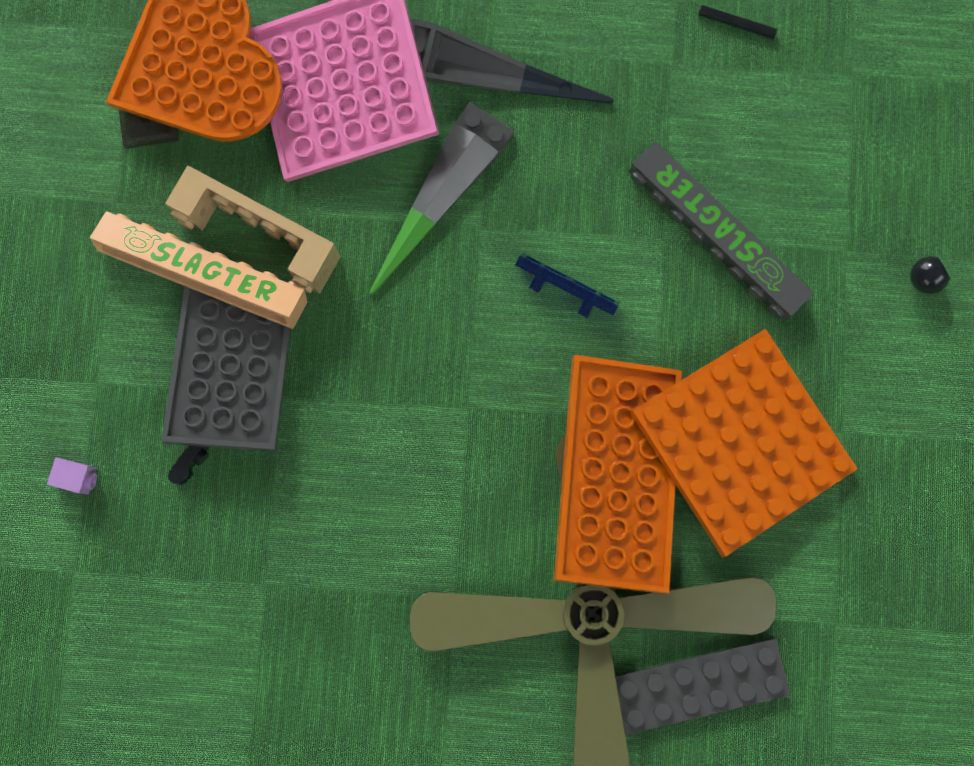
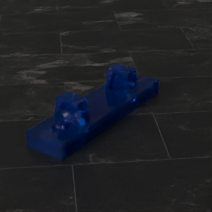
[515,253,620,318]

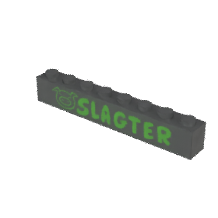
[629,141,814,321]

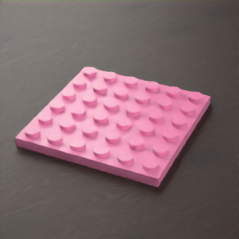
[250,0,440,182]

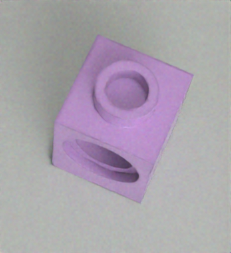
[47,457,97,495]

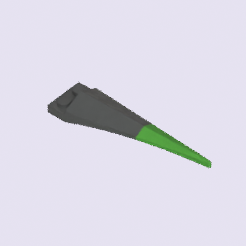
[370,102,515,294]

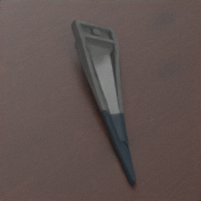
[411,19,614,103]

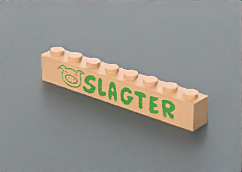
[90,211,308,329]

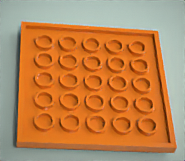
[630,329,858,557]

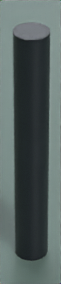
[698,5,777,39]

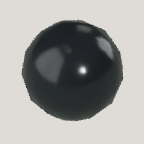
[910,256,951,294]

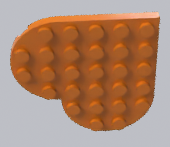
[106,0,283,141]

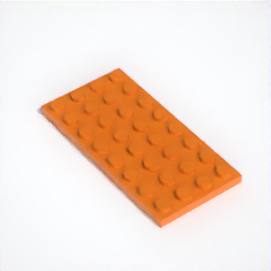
[554,355,682,594]

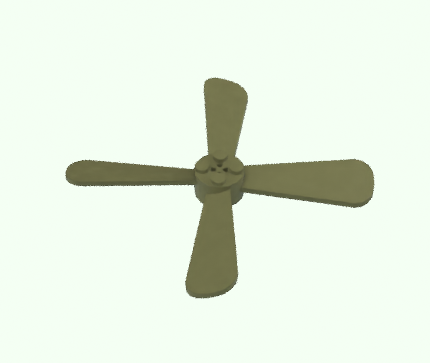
[410,436,776,766]

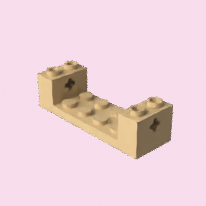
[165,166,341,294]

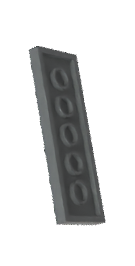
[615,638,791,735]

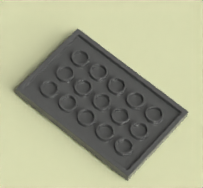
[161,286,292,452]

